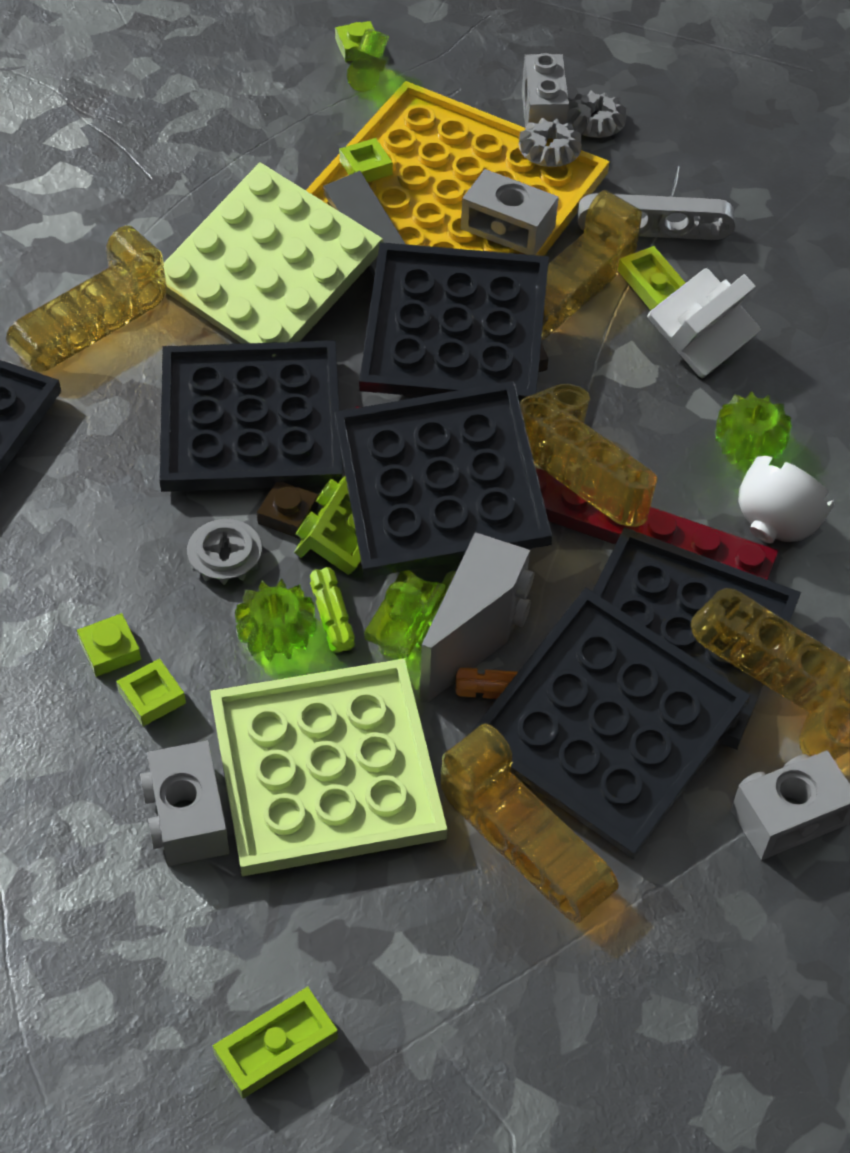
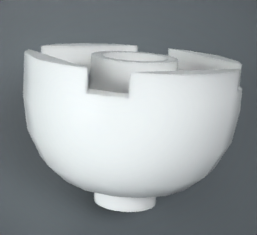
[738,456,835,543]

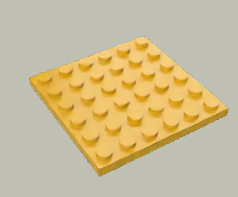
[306,81,610,256]

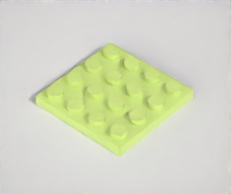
[151,162,384,356]
[210,658,448,876]

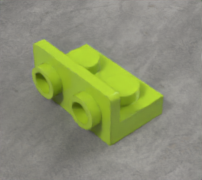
[294,476,361,575]

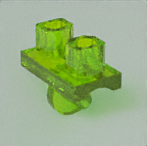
[347,28,390,92]
[364,570,446,660]

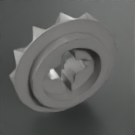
[567,90,626,138]
[519,118,582,167]
[187,519,263,585]

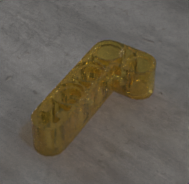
[541,190,642,340]
[6,226,167,372]
[520,384,658,527]
[691,588,850,761]
[441,723,619,923]

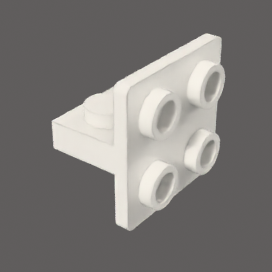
[647,268,761,378]

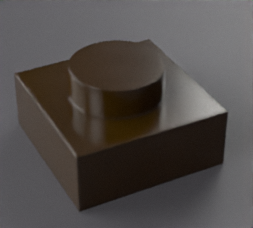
[257,482,319,539]

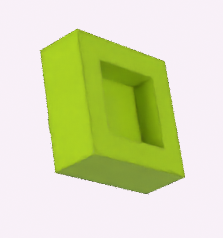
[335,21,381,62]
[339,138,393,182]
[77,613,141,677]
[116,658,186,727]

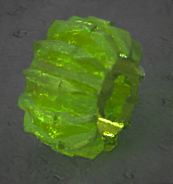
[715,391,792,464]
[235,578,317,662]

